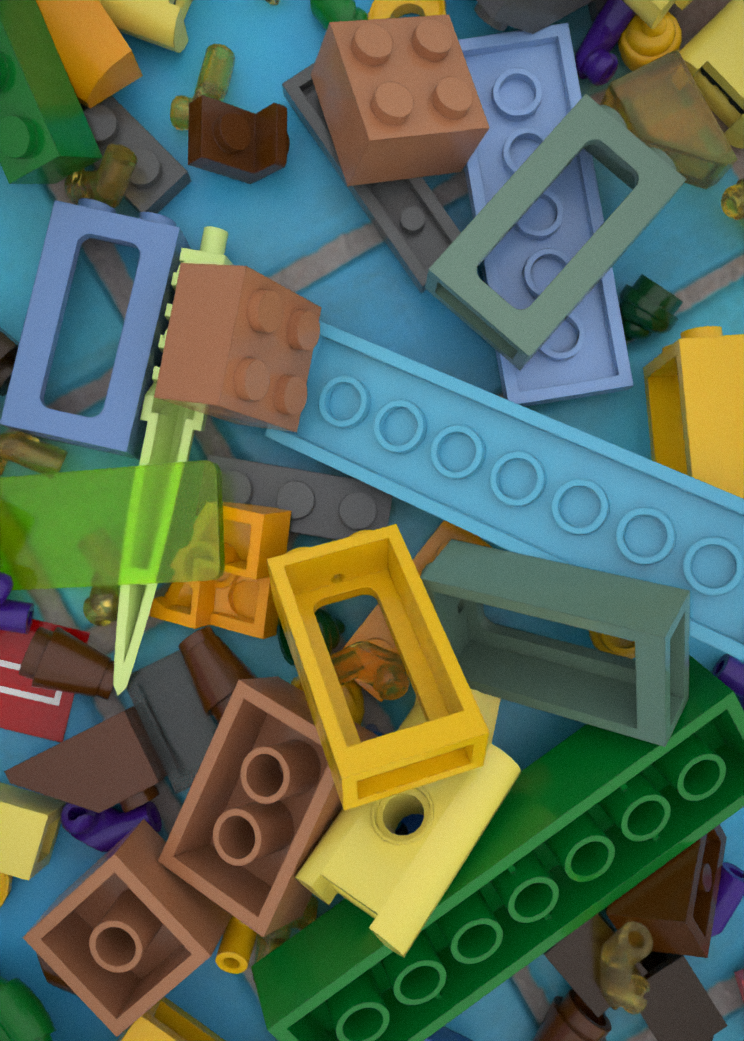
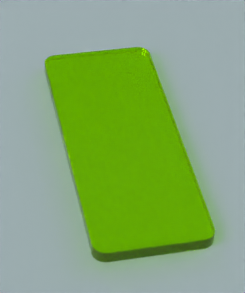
[0,460,225,591]

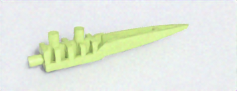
[113,226,234,696]

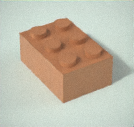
[158,676,379,937]

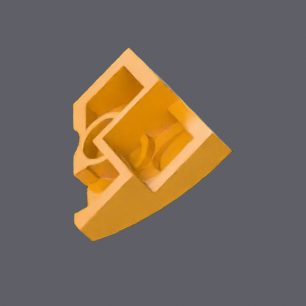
[36,0,143,109]
[149,502,292,639]

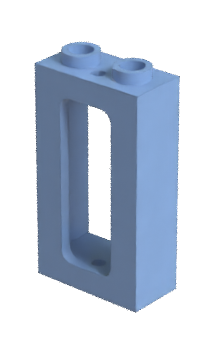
[0,198,191,460]

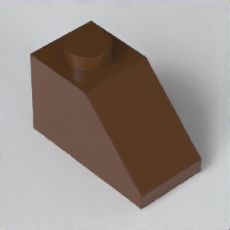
[4,703,171,813]
[605,824,727,958]

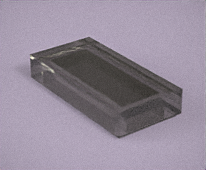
[126,650,219,794]

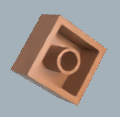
[311,14,490,186]
[154,263,322,433]
[22,819,232,1037]

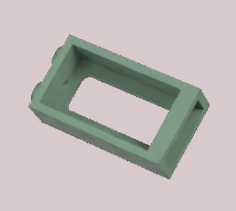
[425,94,687,370]
[420,539,690,747]

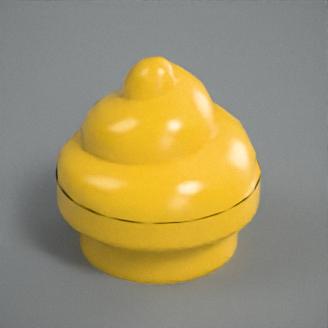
[618,11,682,74]

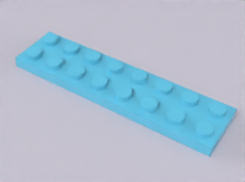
[264,321,744,661]

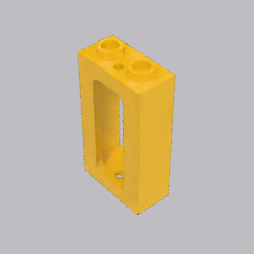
[643,326,744,499]
[267,524,490,811]

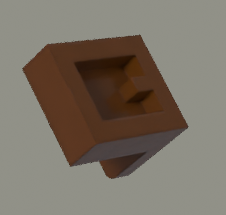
[188,95,290,184]

